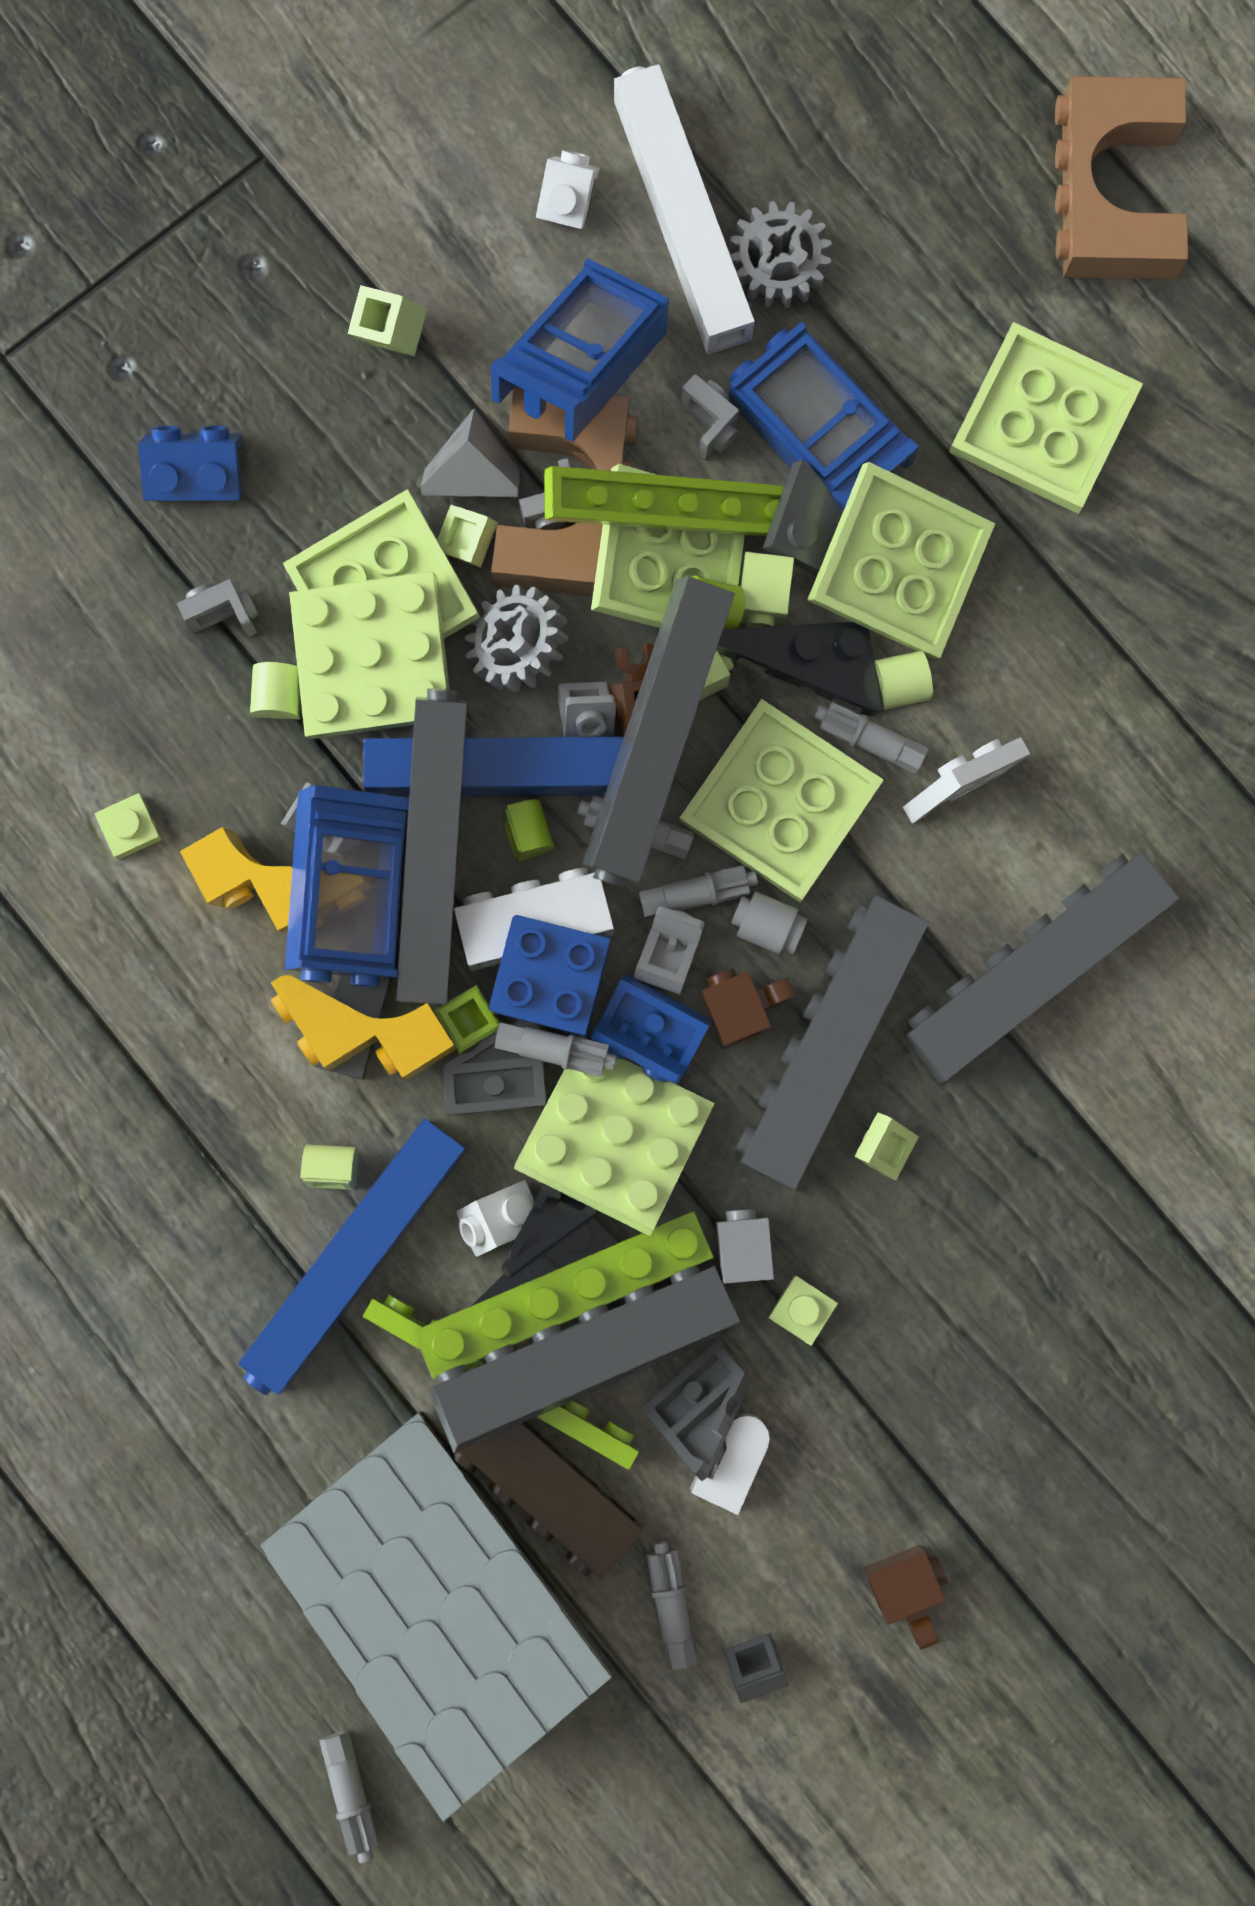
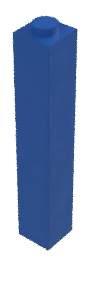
[363,737,624,797]
[238,1118,468,1395]

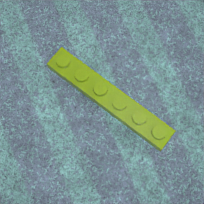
[544,466,784,537]
[413,1211,714,1379]
[362,1294,639,1470]

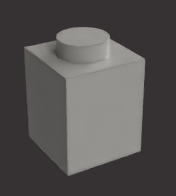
[716,1209,774,1284]

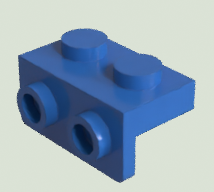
[138,425,243,501]
[590,974,713,1084]

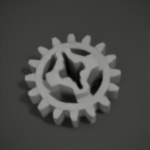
[729,201,832,308]
[465,585,568,693]

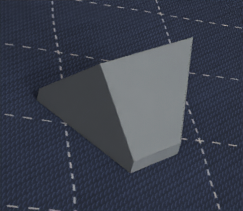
[421,408,520,497]

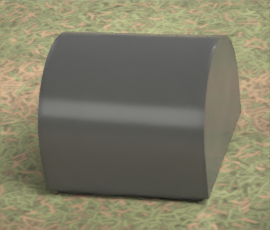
[723,1633,789,1703]

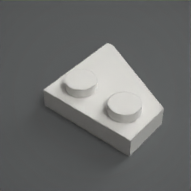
[903,737,1030,824]

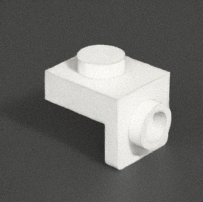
[536,150,600,229]
[457,1180,535,1257]

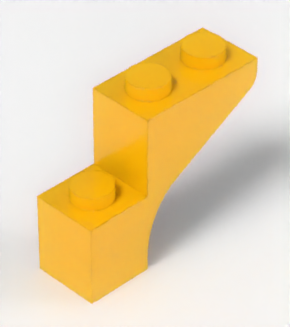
[180,827,375,933]
[271,975,456,1081]

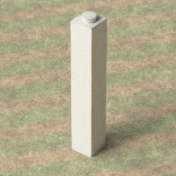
[614,64,755,355]

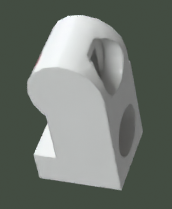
[690,1413,770,1515]

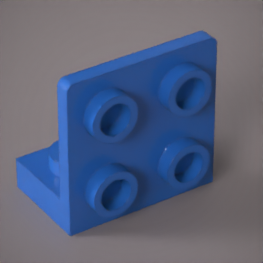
[489,915,611,1039]

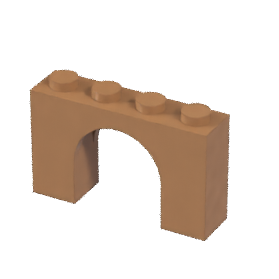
[1055,76,1188,280]
[491,386,638,596]

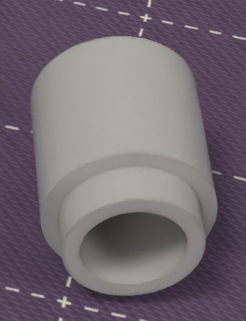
[731,891,808,955]

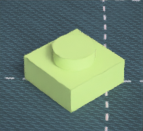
[437,505,498,568]
[94,793,163,860]
[855,1112,919,1180]
[768,1275,838,1346]

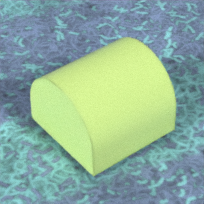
[874,651,933,710]
[250,662,301,719]
[300,1144,358,1190]

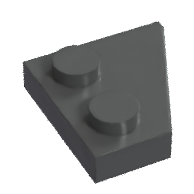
[763,460,843,576]
[442,1019,547,1116]
[641,1340,752,1481]

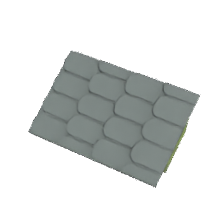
[260,1412,611,1822]

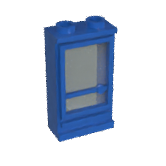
[491,258,669,442]
[729,322,919,511]
[285,785,409,987]

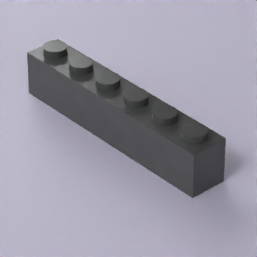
[902,852,1180,1084]
[735,895,929,1191]
[430,1265,740,1453]

